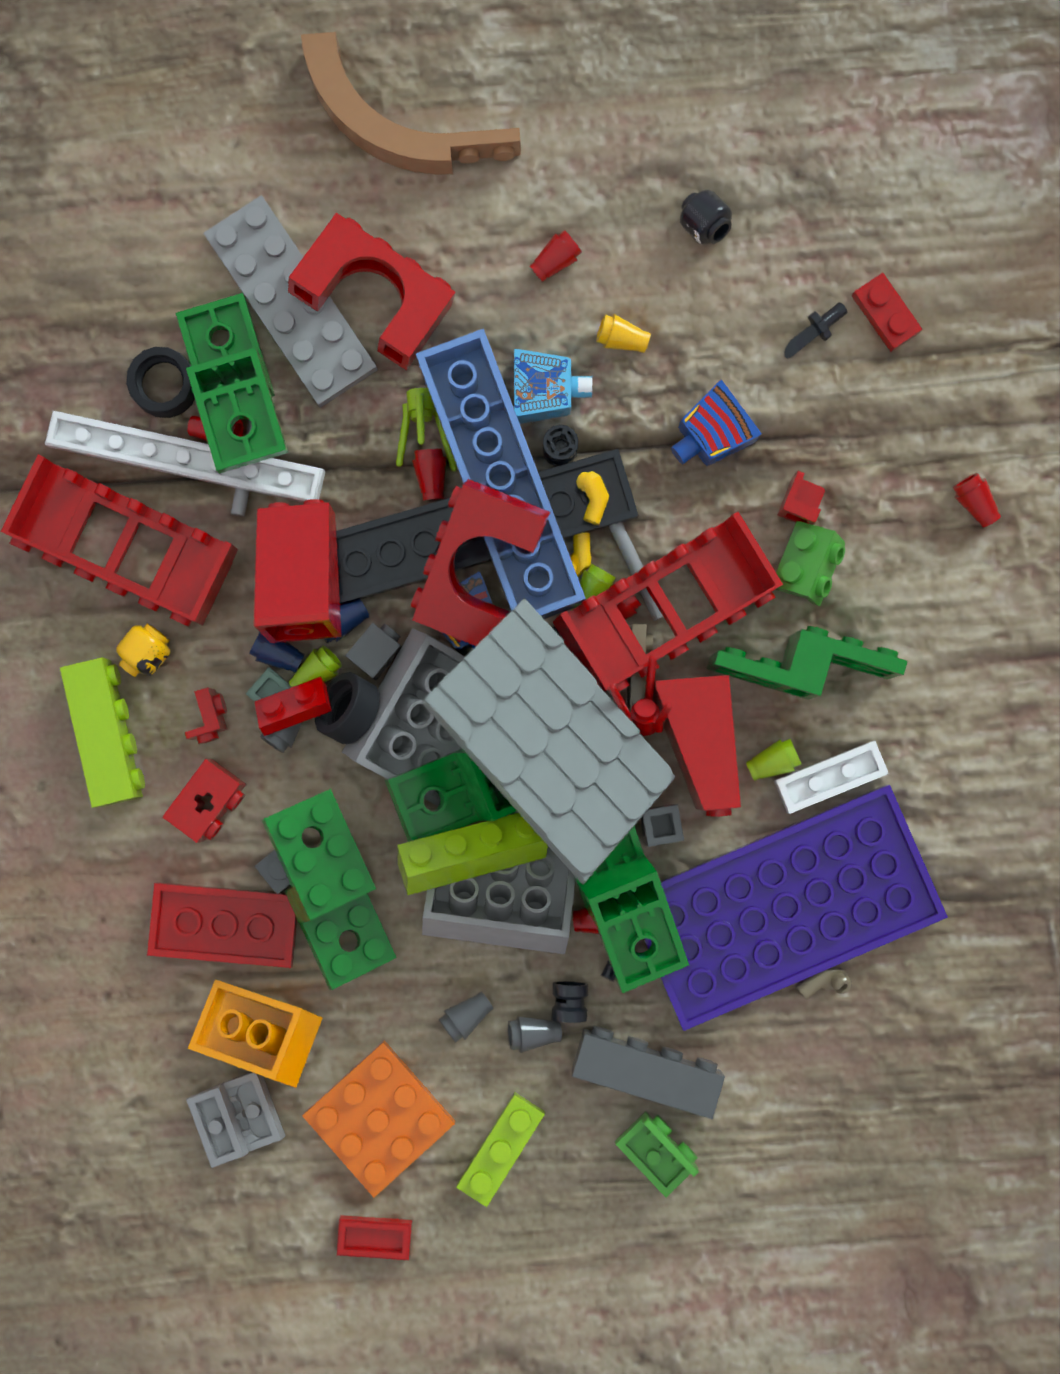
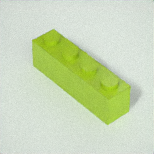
[60,657,145,808]
[397,813,548,896]

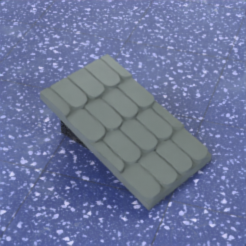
[423,598,676,884]

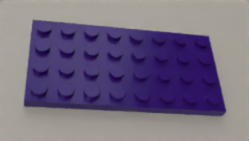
[644,785,948,1031]

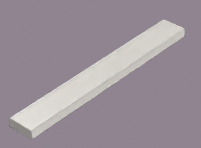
[45,411,326,502]

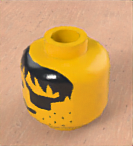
[116,623,171,677]

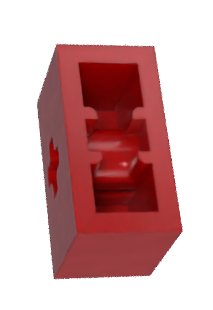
[162,759,246,843]

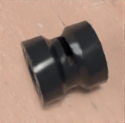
[543,425,579,466]
[552,981,588,1023]

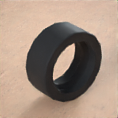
[126,347,195,418]
[314,672,380,745]

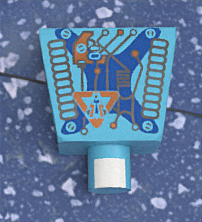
[514,349,592,424]

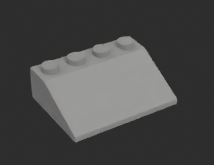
[342,628,465,806]
[422,824,575,954]

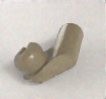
[795,967,852,1000]

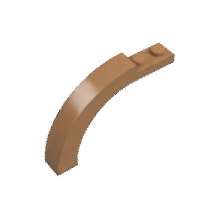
[301,32,521,175]

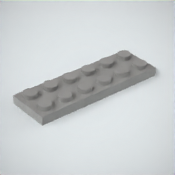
[204,195,378,408]

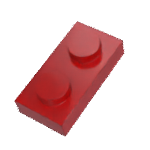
[851,272,923,352]
[254,677,331,736]

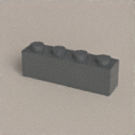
[571,1026,725,1119]

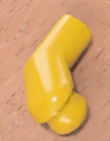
[576,471,609,525]
[570,532,591,578]

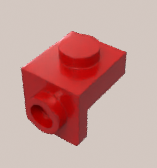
[184,687,227,744]

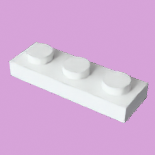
[774,741,889,814]

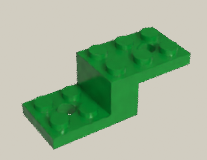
[176,293,288,474]
[706,626,908,700]
[385,749,517,842]
[261,789,397,990]
[573,826,689,993]

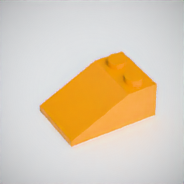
[187,979,323,1088]

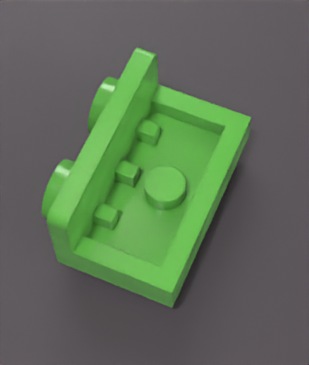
[776,521,845,606]
[615,1111,699,1197]

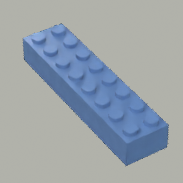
[416,329,586,619]

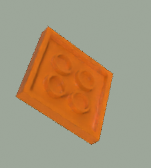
[302,1040,456,1198]

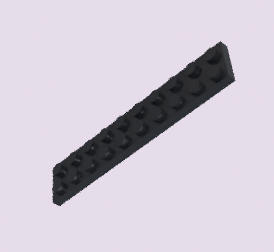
[336,449,639,605]

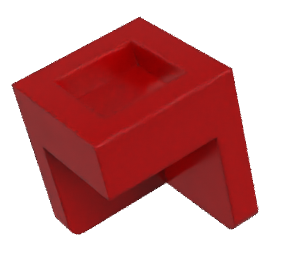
[777,471,825,525]

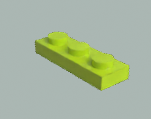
[456,1092,545,1207]

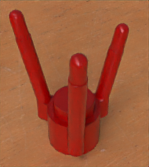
[609,655,672,736]

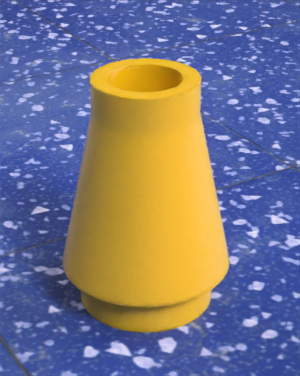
[596,314,651,353]

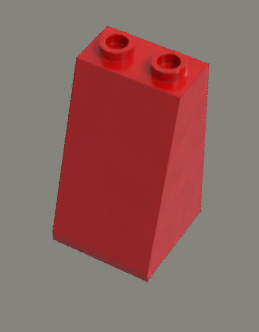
[254,499,342,643]
[653,675,741,817]

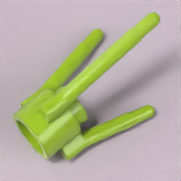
[396,388,457,472]

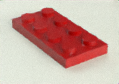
[147,882,297,968]

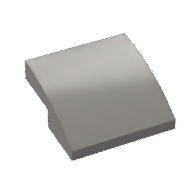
[186,1072,285,1168]

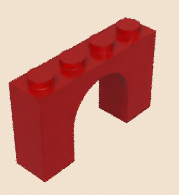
[288,213,456,371]
[410,479,550,646]

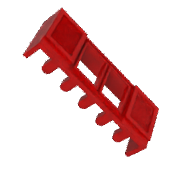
[0,454,238,627]
[553,512,783,696]

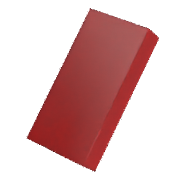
[336,1215,412,1261]

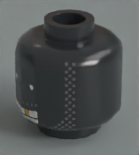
[680,190,732,244]

